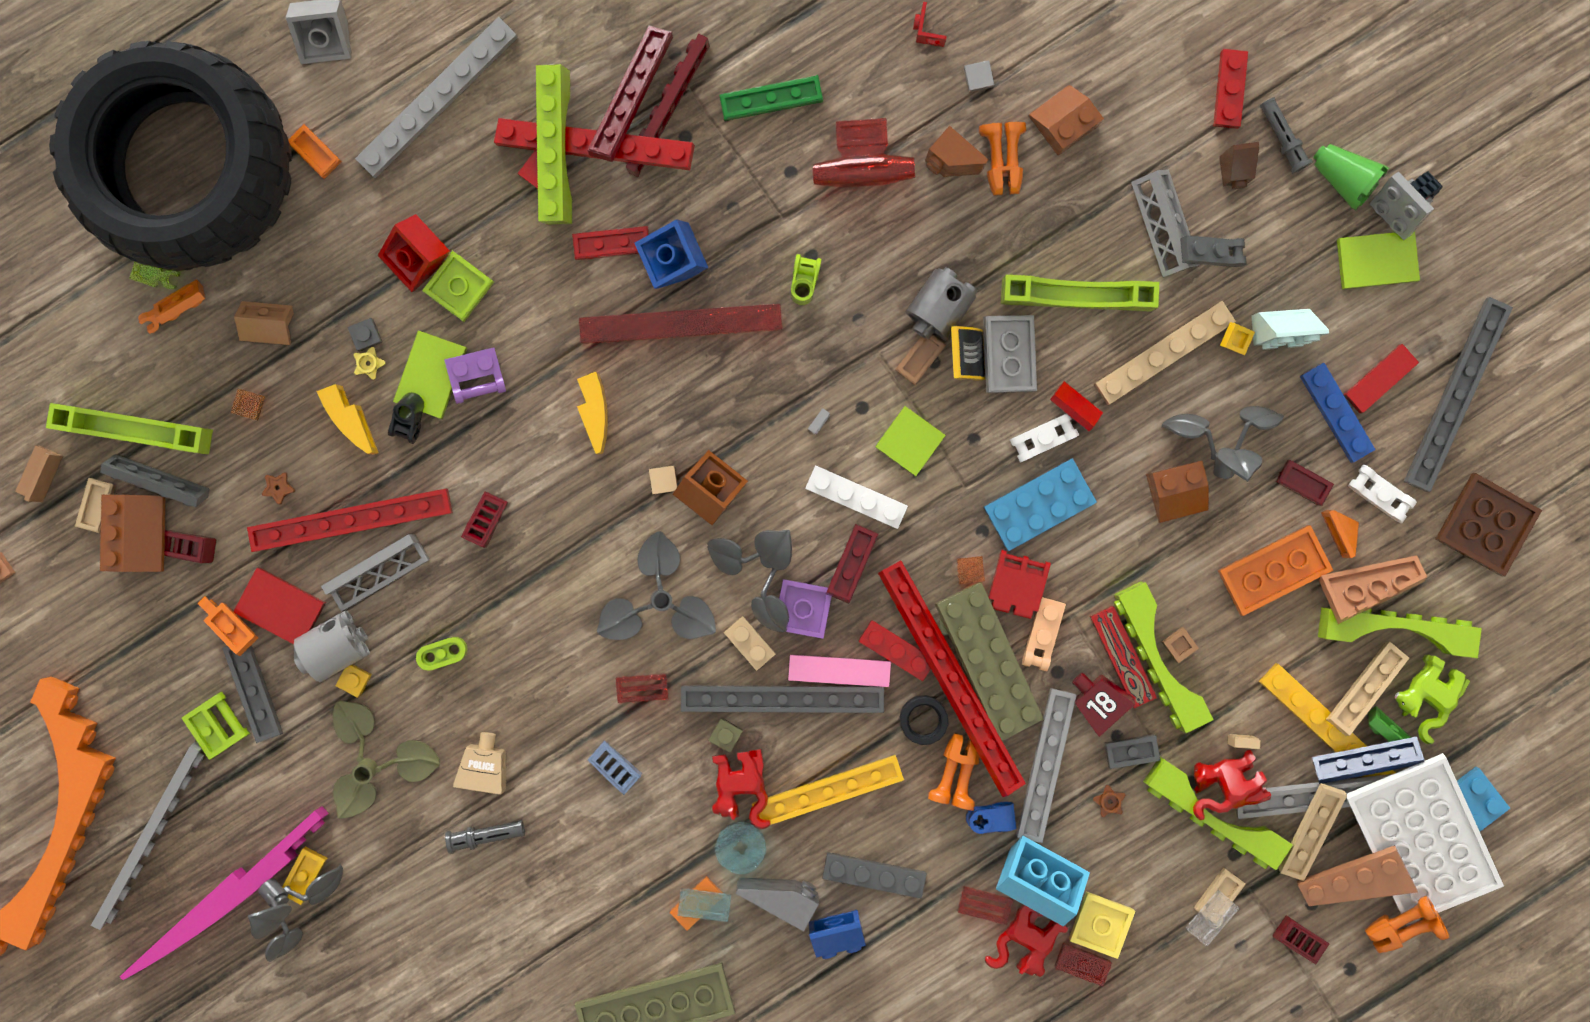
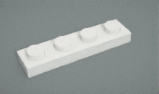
[805,465,908,529]

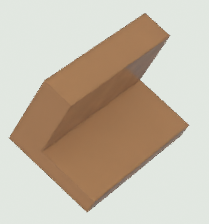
[234,301,294,345]
[15,445,63,502]

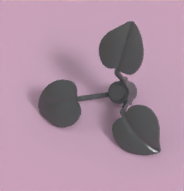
[1161,406,1284,482]
[707,530,792,632]
[597,531,716,640]
[248,864,343,962]

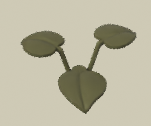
[333,700,440,819]

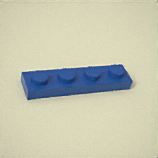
[1300,363,1376,463]

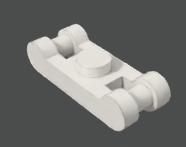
[1010,413,1079,462]
[1348,465,1417,523]

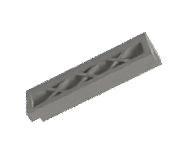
[1131,169,1200,277]
[321,534,430,611]

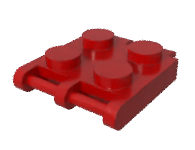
[988,550,1051,619]

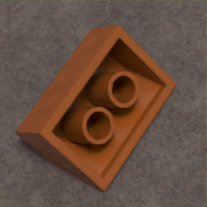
[100,494,166,572]

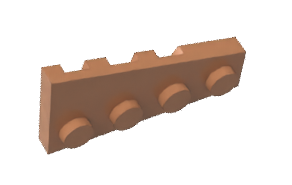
[1319,555,1427,624]
[1297,845,1418,906]

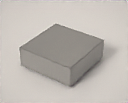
[964,60,994,93]
[808,408,830,435]

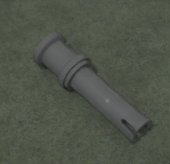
[1260,97,1313,174]
[445,820,525,854]

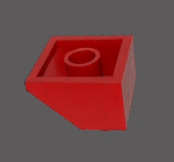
[378,214,450,292]

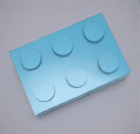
[996,836,1090,926]

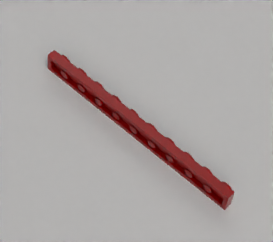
[878,560,1026,797]

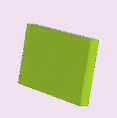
[1337,231,1420,289]
[393,330,468,419]

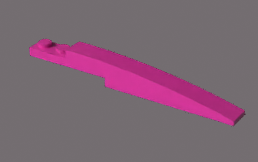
[120,806,329,980]

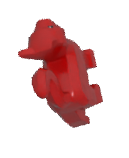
[712,749,771,829]
[1193,749,1271,820]
[985,904,1069,977]

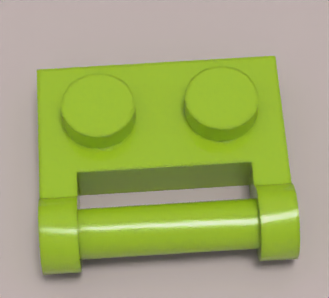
[182,692,250,760]

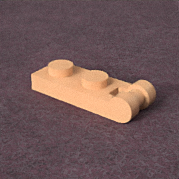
[1022,597,1066,672]

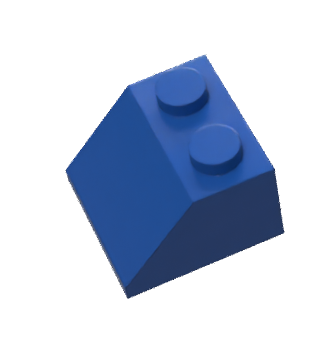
[635,219,708,289]
[809,910,866,959]

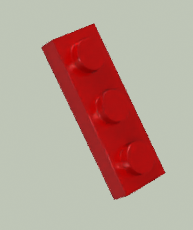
[1213,49,1248,129]
[858,620,931,681]

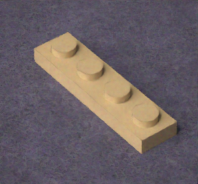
[1326,642,1409,736]
[1278,783,1347,881]

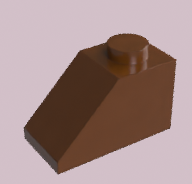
[1219,142,1259,189]

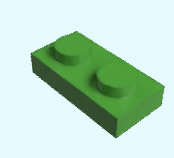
[1368,706,1412,742]

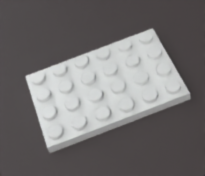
[1346,753,1504,926]

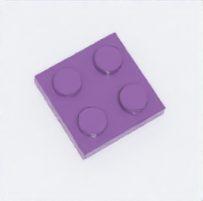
[779,579,831,639]

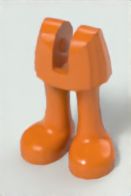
[979,122,1026,196]
[928,733,980,811]
[1365,896,1450,953]

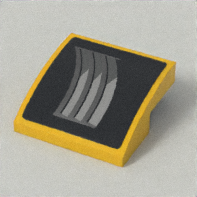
[951,326,986,381]

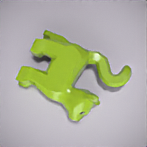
[1395,655,1470,744]

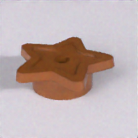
[262,472,295,505]
[1093,785,1126,817]

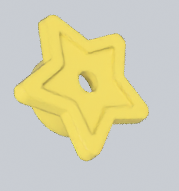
[354,347,385,380]

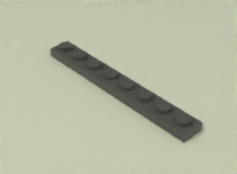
[1404,297,1513,492]
[681,685,884,713]

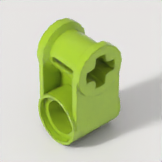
[791,254,822,305]

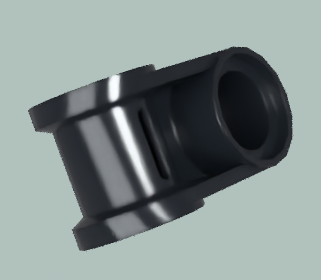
[388,392,424,444]

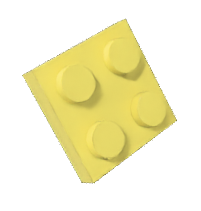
[1069,891,1136,959]

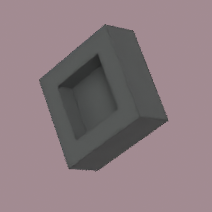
[348,318,383,352]

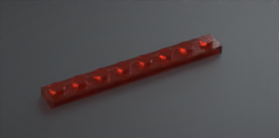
[579,304,782,344]

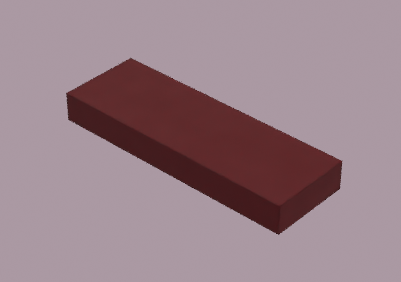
[826,524,878,604]

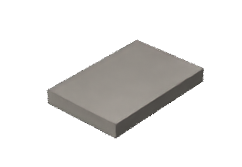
[983,315,1037,393]

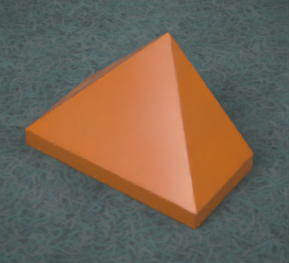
[1321,510,1359,558]

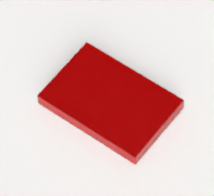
[233,567,326,644]

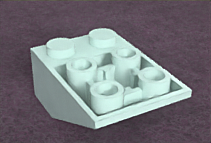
[1252,309,1329,350]

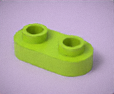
[416,637,468,671]

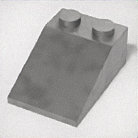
[736,878,819,931]

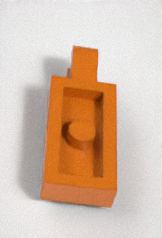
[138,279,205,334]
[198,596,258,656]

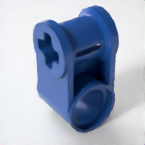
[966,802,1016,834]

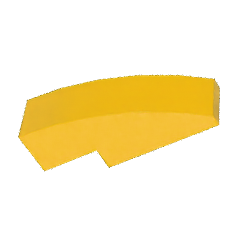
[577,372,608,455]
[316,384,379,455]

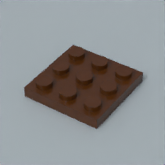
[1435,473,1542,577]

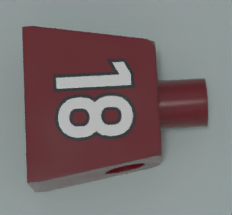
[1072,672,1135,737]

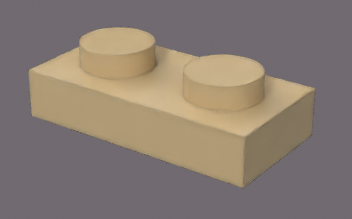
[724,616,776,671]

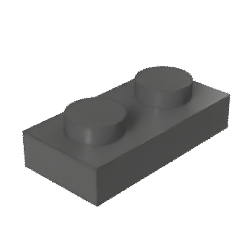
[1104,734,1160,769]

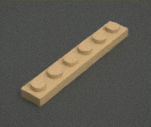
[1094,301,1236,405]

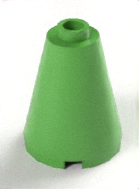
[1313,144,1389,211]

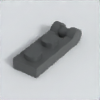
[1180,235,1247,267]

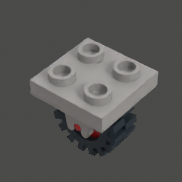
[1370,171,1443,240]

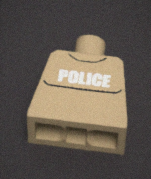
[453,732,506,795]

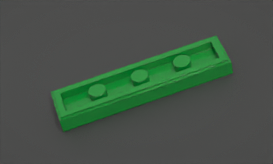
[719,75,823,121]

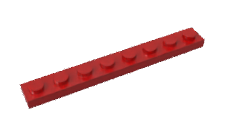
[494,118,695,171]
[247,488,453,552]

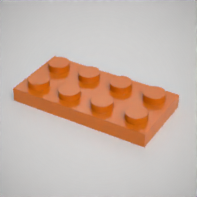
[1218,525,1333,616]

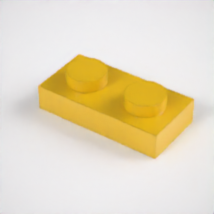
[282,846,328,905]

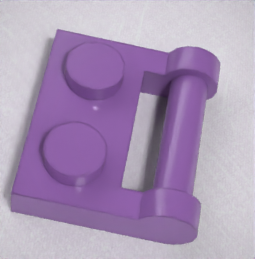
[444,348,506,404]

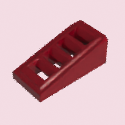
[461,491,508,548]
[164,530,216,563]
[1273,915,1330,965]

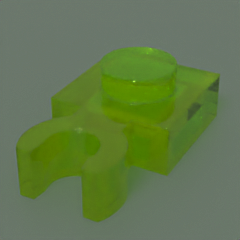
[129,262,181,289]

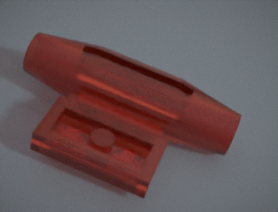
[813,118,915,188]

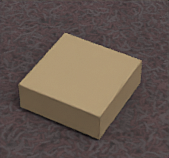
[649,466,678,494]
[1228,734,1261,749]

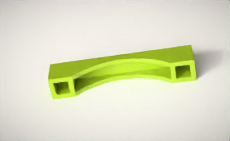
[536,64,572,225]
[1001,275,1160,312]
[46,403,213,454]
[1113,581,1213,733]
[1318,607,1482,658]
[1143,757,1293,870]

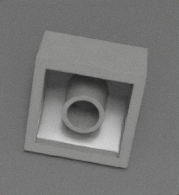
[286,0,351,64]

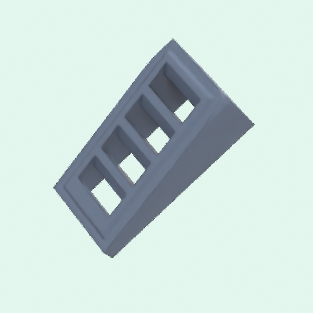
[588,740,642,795]

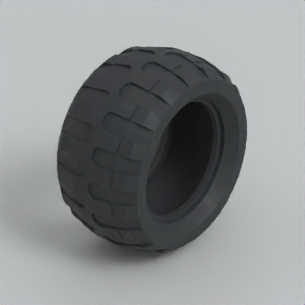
[49,41,292,271]

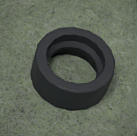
[899,695,949,745]

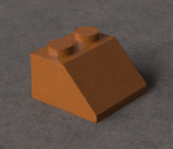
[1028,85,1104,156]
[925,126,989,177]
[673,450,748,525]
[1146,461,1209,523]

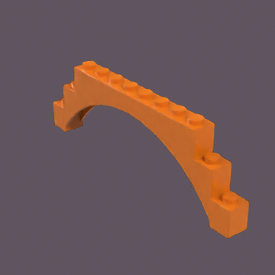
[0,677,116,956]

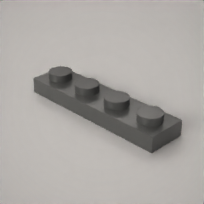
[100,454,210,507]
[222,645,283,743]
[822,852,927,899]

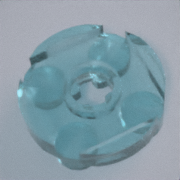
[715,822,766,874]

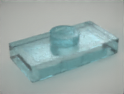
[677,888,731,922]

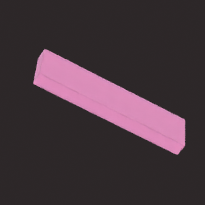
[788,654,891,687]

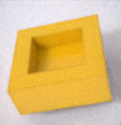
[1220,322,1255,355]
[335,664,372,698]

